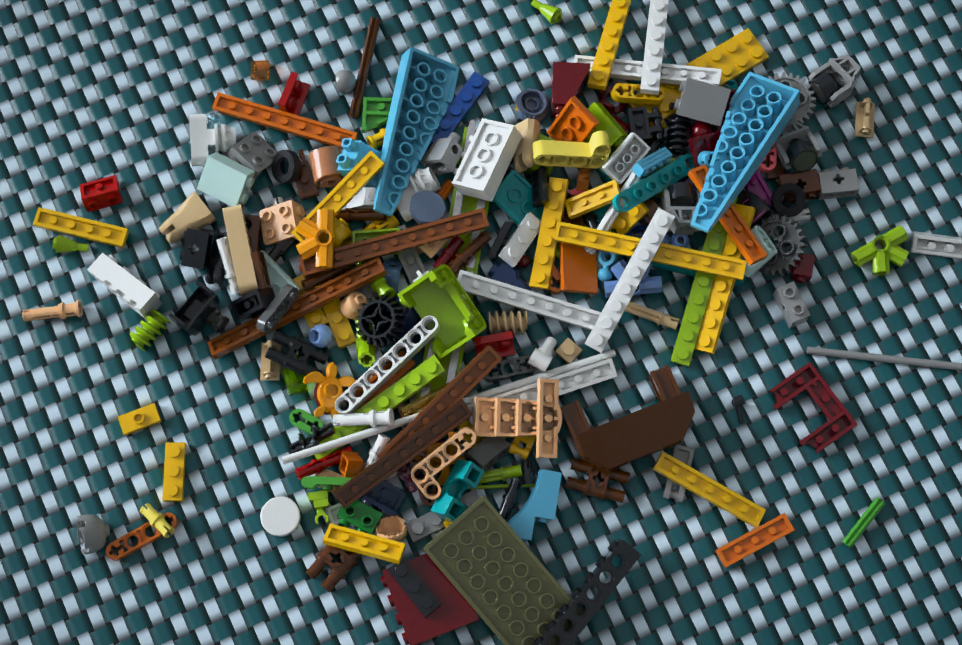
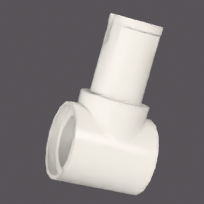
[528,337,557,372]

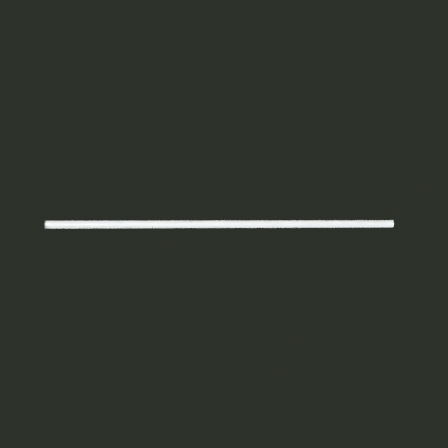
[281,349,616,464]

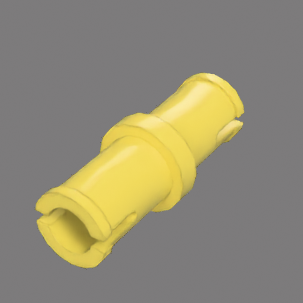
[140,503,175,538]

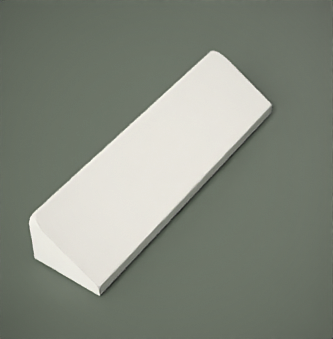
[911,231,962,259]

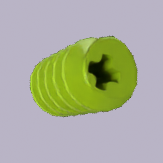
[129,309,171,352]

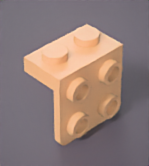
[259,200,305,246]

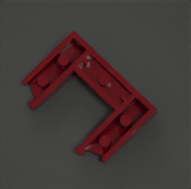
[770,362,858,453]

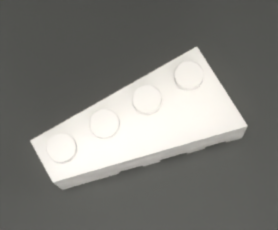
[87,253,162,319]

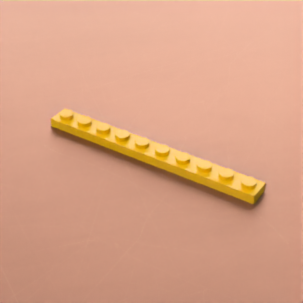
[554,221,747,281]

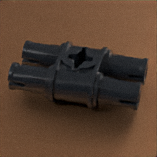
[265,330,329,376]

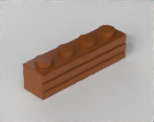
[576,168,591,191]

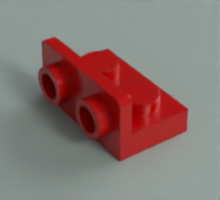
[278,71,311,115]
[80,175,123,212]
[474,331,515,358]

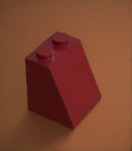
[551,62,590,119]

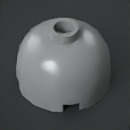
[76,514,110,555]

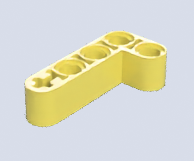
[532,131,611,169]

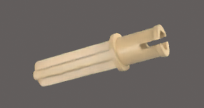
[625,302,680,330]

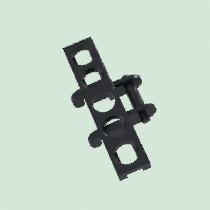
[289,422,335,454]

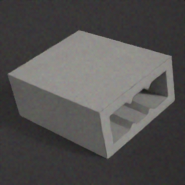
[674,77,731,126]

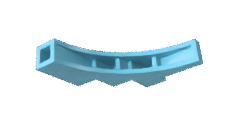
[507,469,562,543]

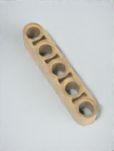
[222,204,259,296]

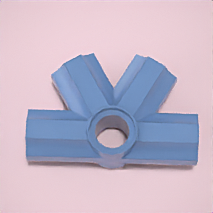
[604,259,663,298]

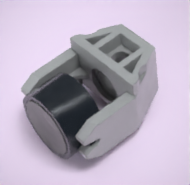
[808,55,861,106]
[775,120,822,172]
[661,182,700,235]

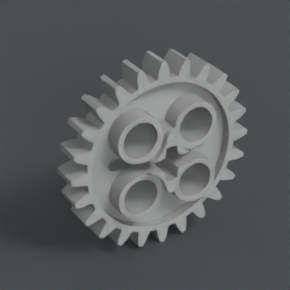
[768,72,816,125]

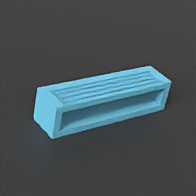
[631,147,673,178]

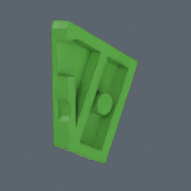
[362,97,392,133]

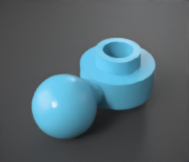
[597,251,618,282]

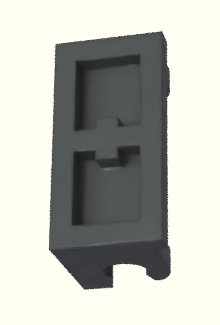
[467,437,510,473]

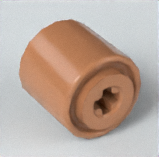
[308,146,344,188]

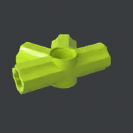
[850,225,909,276]

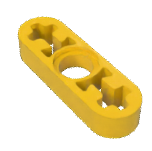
[611,83,665,105]

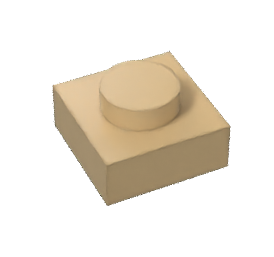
[555,338,582,364]

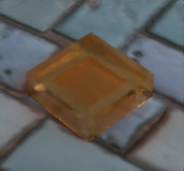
[251,60,270,80]

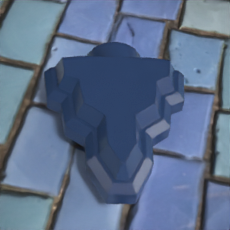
[488,261,532,291]

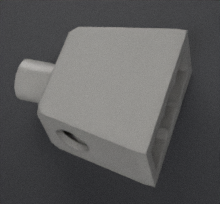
[420,132,463,173]

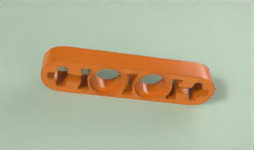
[106,512,178,561]

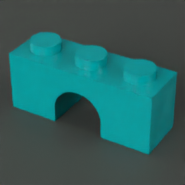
[430,459,485,522]

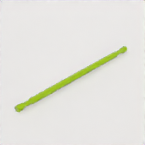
[466,483,535,490]

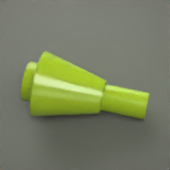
[531,0,562,24]
[52,234,89,253]

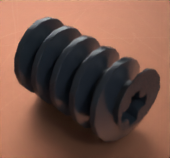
[665,114,692,156]

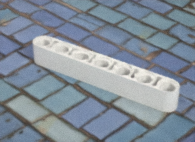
[335,316,440,414]

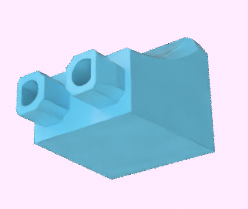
[336,138,381,188]

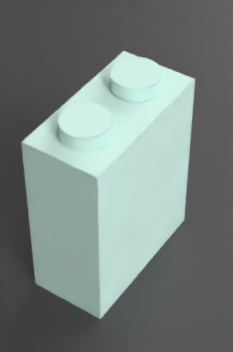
[197,152,255,206]

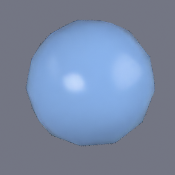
[309,323,333,348]

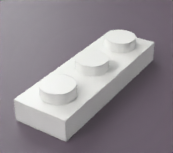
[498,212,541,268]

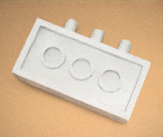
[452,118,522,202]

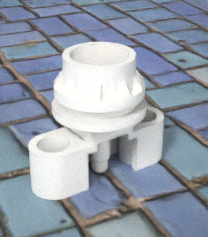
[189,114,236,166]
[397,167,441,222]

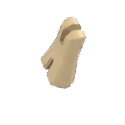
[513,118,541,173]
[158,191,217,244]

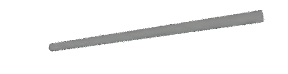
[806,346,962,371]

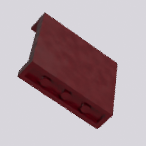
[380,554,479,645]

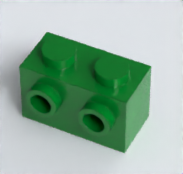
[336,500,383,535]

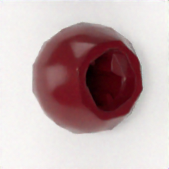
[690,121,713,138]

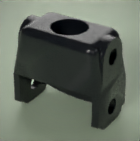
[168,281,219,336]

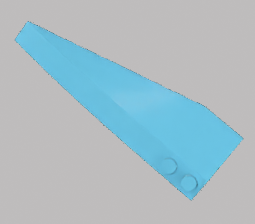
[373,46,460,217]

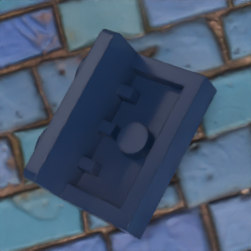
[361,480,407,516]

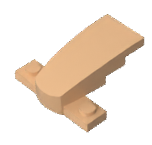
[473,378,562,459]

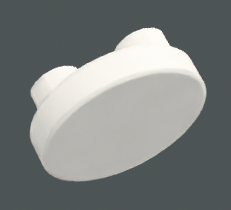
[260,496,301,537]

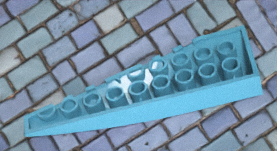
[690,72,800,233]

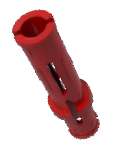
[295,446,352,480]

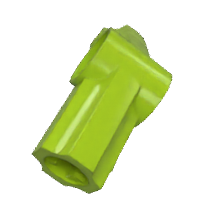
[356,320,377,367]

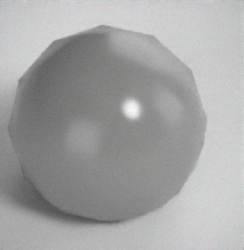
[335,70,356,93]

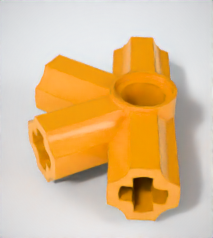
[296,209,335,269]

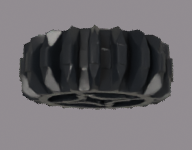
[355,295,407,347]

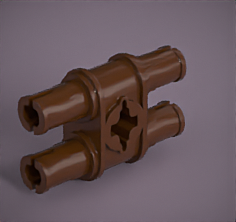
[565,458,630,503]
[306,526,362,593]

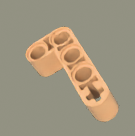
[411,427,476,500]

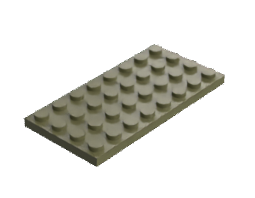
[422,495,582,645]

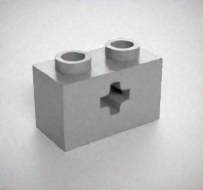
[818,167,860,200]
[773,281,810,329]

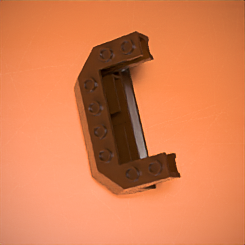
[560,365,695,471]

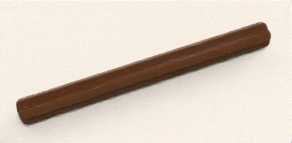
[349,17,380,119]

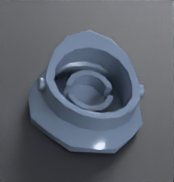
[514,88,550,122]
[409,191,446,225]

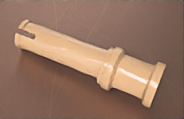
[22,300,83,322]

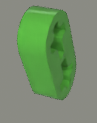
[289,409,324,435]

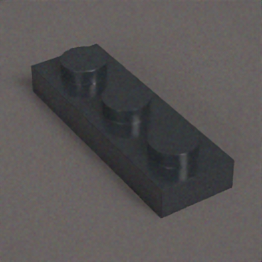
[387,557,441,618]

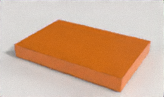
[546,95,600,142]
[559,242,598,295]

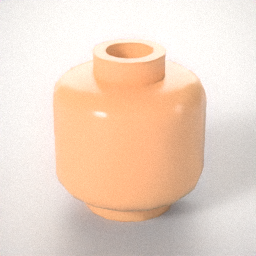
[340,291,368,320]

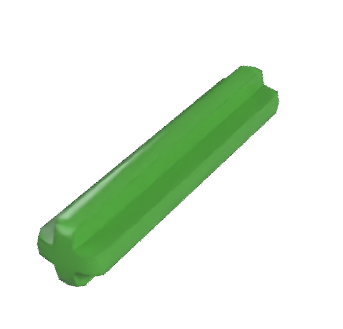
[843,497,885,547]

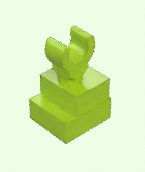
[308,490,330,525]

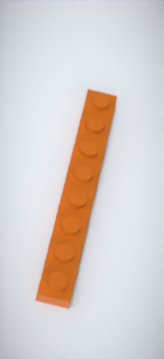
[212,92,358,149]

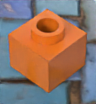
[338,452,364,478]

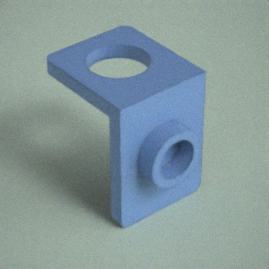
[383,260,403,294]

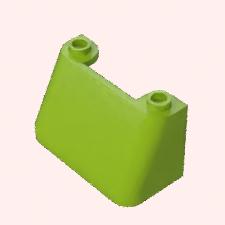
[397,264,486,359]

